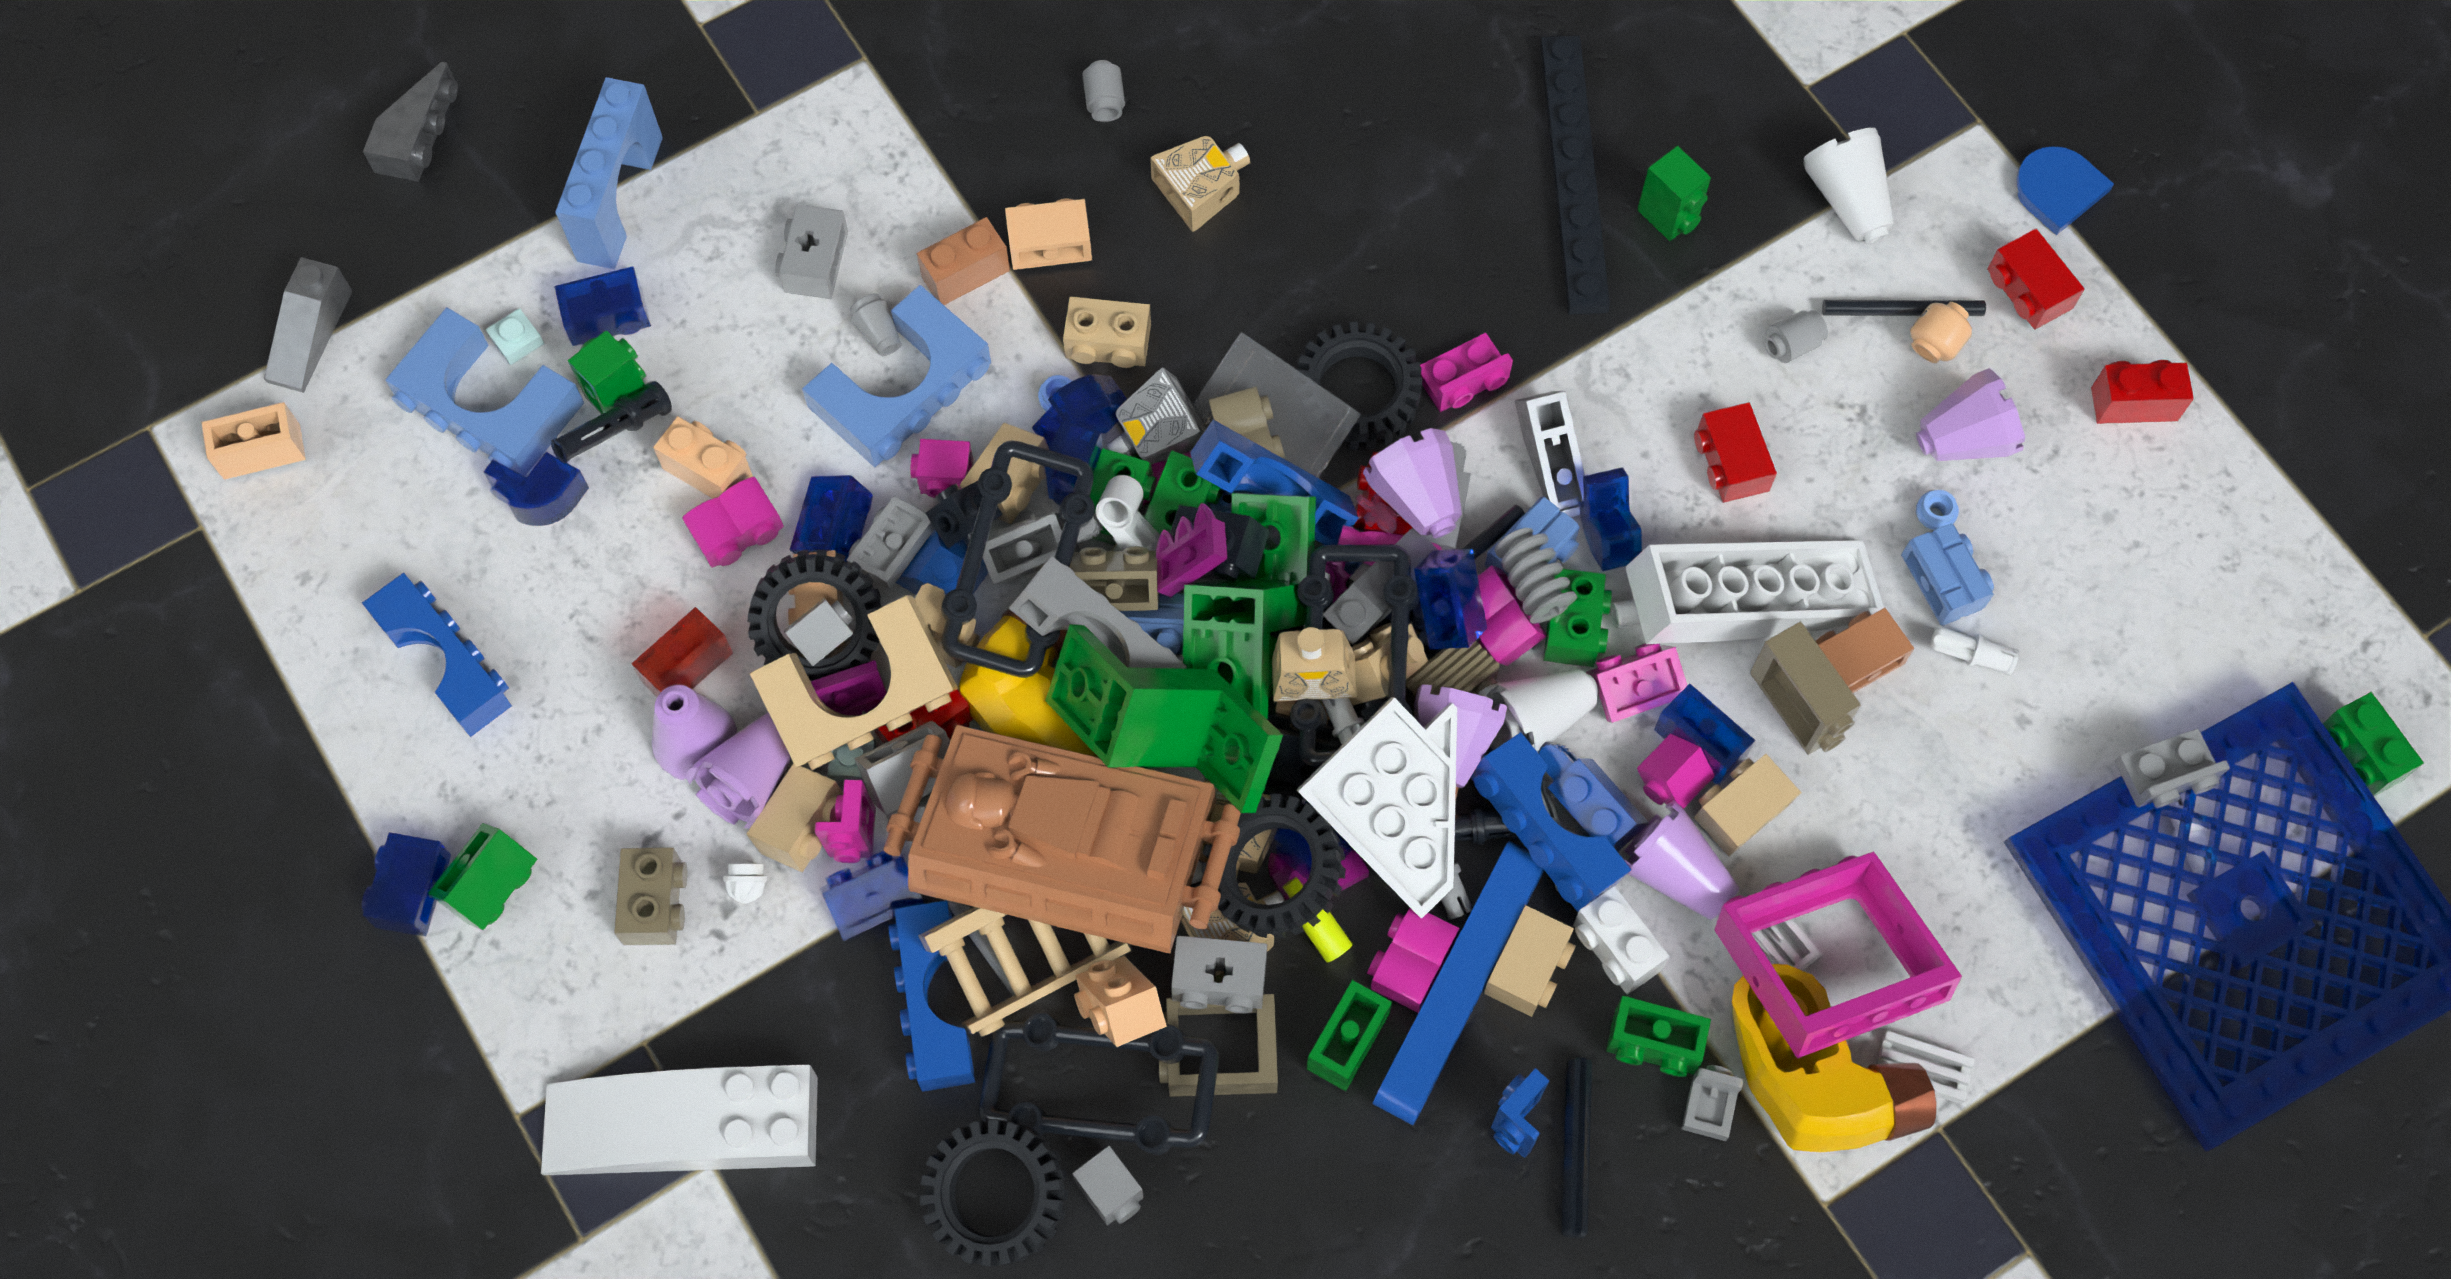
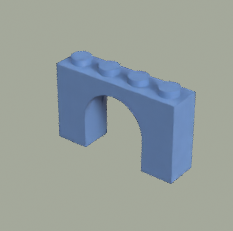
[555,77,663,270]
[802,285,991,468]
[385,307,584,477]

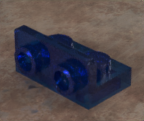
[789,475,873,562]
[820,850,924,941]

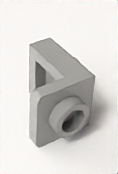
[1681,1065,1743,1141]

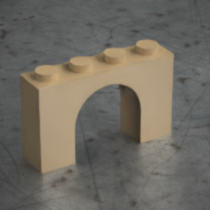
[749,595,958,771]

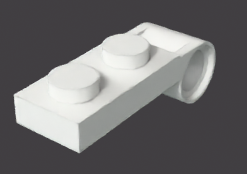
[1096,475,1180,592]

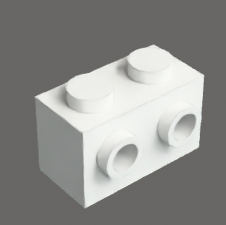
[1573,886,1670,995]

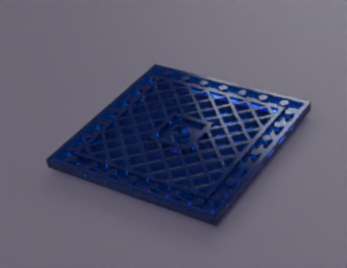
[2004,682,2451,1152]

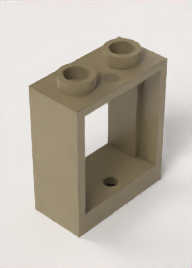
[1750,621,1861,755]
[1159,994,1278,1097]

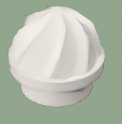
[723,864,768,903]

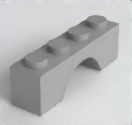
[1009,556,1187,669]

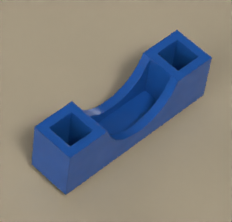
[1190,419,1358,545]
[362,572,512,737]
[1471,732,1632,913]
[889,900,975,1092]

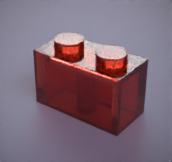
[631,607,733,697]

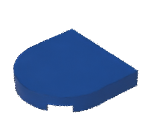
[2017,147,2114,236]

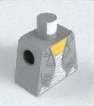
[1107,368,1207,464]

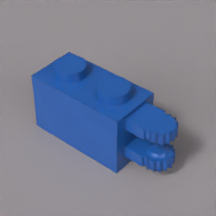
[1538,744,1649,852]

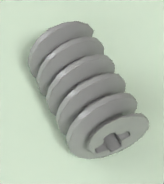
[1494,528,1577,624]

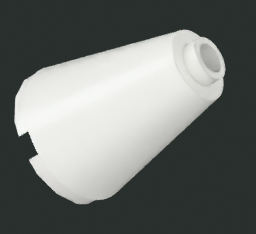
[1803,128,1894,245]
[1478,669,1599,754]

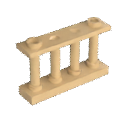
[918,907,1131,1037]

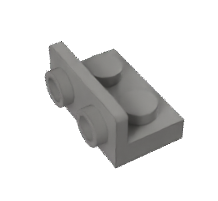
[846,496,935,590]
[2114,728,2230,808]

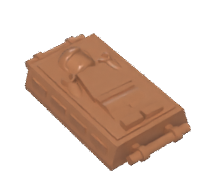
[883,725,1241,954]

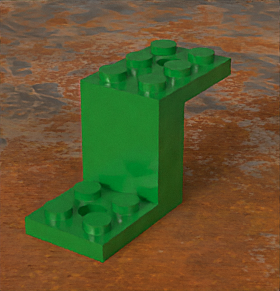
[1183,493,1316,719]
[1045,624,1283,813]

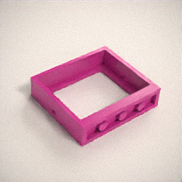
[1714,851,1962,1058]

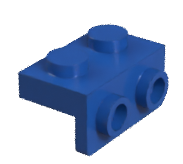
[1491,1068,1549,1158]

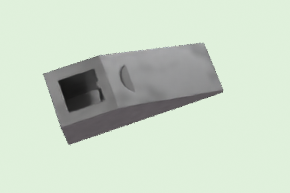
[363,62,458,182]

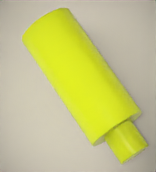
[1283,877,1353,963]

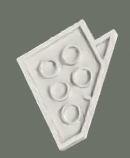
[1297,697,1457,919]

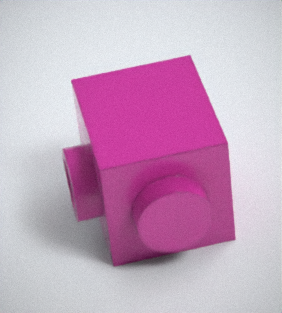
[910,439,973,498]
[1636,734,1715,809]

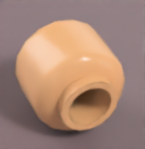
[1910,302,1972,363]

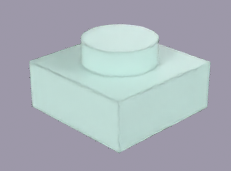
[485,308,544,365]
[827,737,876,782]

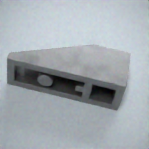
[264,257,352,393]
[1515,391,1593,517]
[1323,528,1445,646]

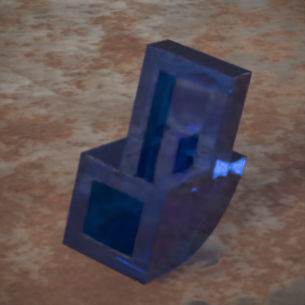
[1031,375,1127,455]
[483,452,589,526]
[1579,467,1642,571]

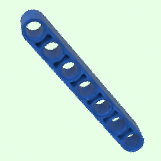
[1373,841,1544,1125]

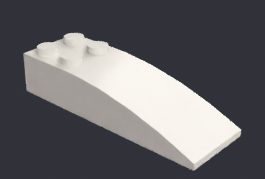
[1625,540,1884,644]
[541,1065,818,1175]

